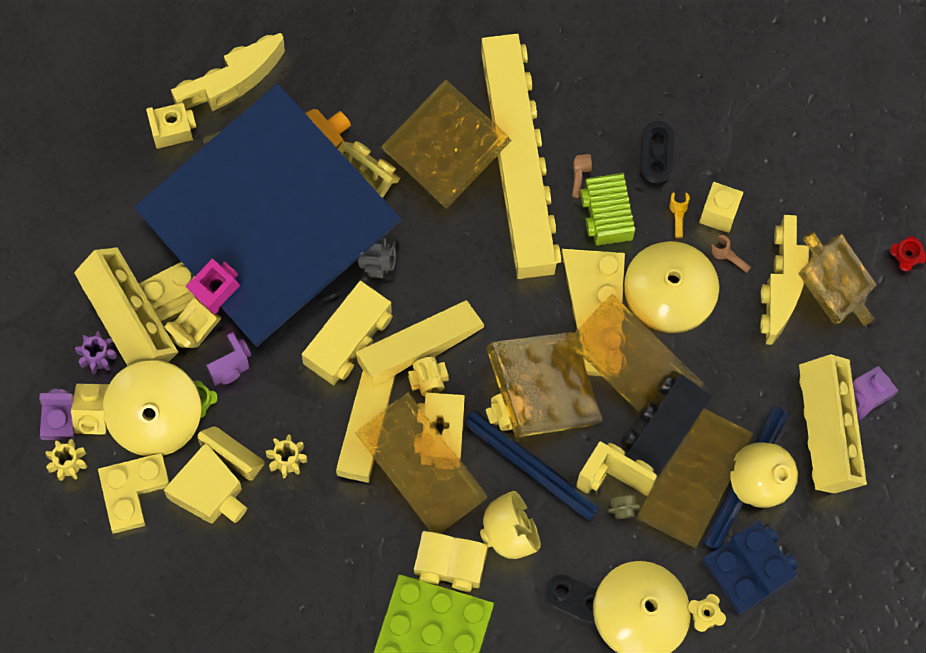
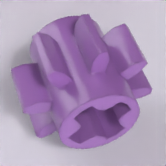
[75,331,117,374]

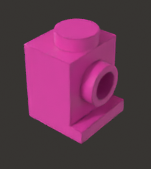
[186,259,240,315]

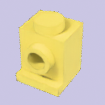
[146,103,196,149]

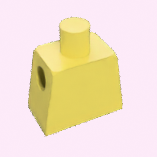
[164,443,247,524]

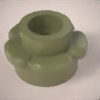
[608,495,640,519]

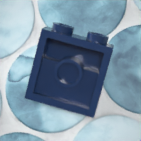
[702,520,798,615]

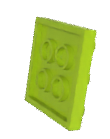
[374,574,494,653]

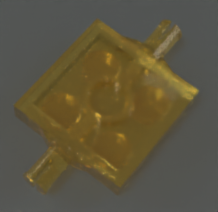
[798,231,877,326]

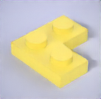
[98,453,169,534]

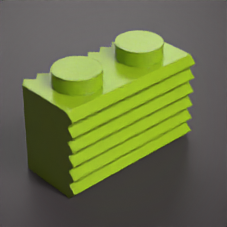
[580,173,635,246]

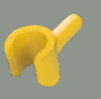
[669,192,690,238]

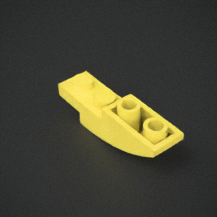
[171,33,285,111]
[760,215,809,345]

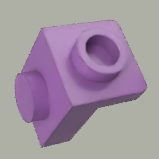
[206,332,251,386]
[853,366,899,420]

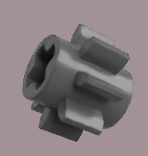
[358,238,396,278]

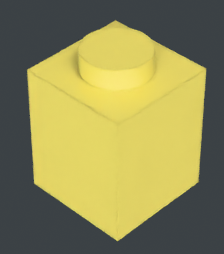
[699,182,743,233]

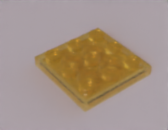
[381,80,512,209]
[486,332,603,437]

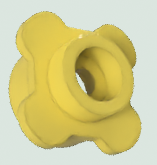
[688,594,726,632]

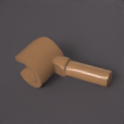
[572,154,592,198]
[711,235,751,273]

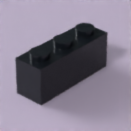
[620,371,713,477]

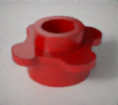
[890,236,926,271]

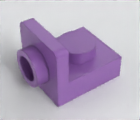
[39,389,75,440]

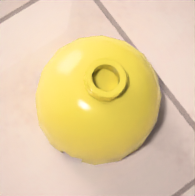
[730,442,798,508]
[480,491,541,559]

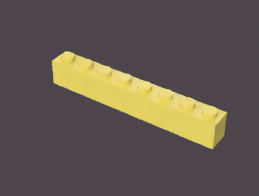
[481,34,561,279]

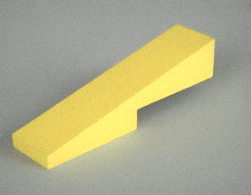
[356,300,484,387]
[336,371,396,483]

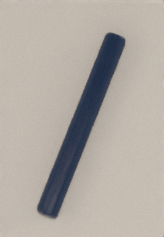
[703,406,789,550]
[464,410,600,520]

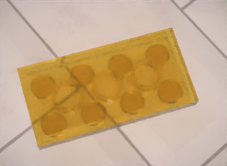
[567,294,704,412]
[355,392,488,534]
[637,409,754,549]

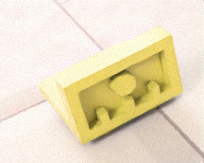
[576,441,657,496]

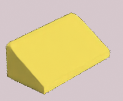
[197,426,265,481]

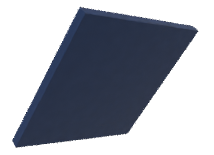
[134,83,402,347]

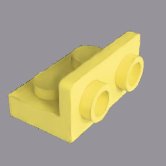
[338,141,400,198]

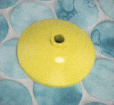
[624,241,719,333]
[103,360,202,456]
[593,561,691,653]

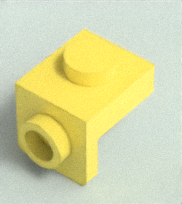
[164,297,221,348]
[71,384,109,434]

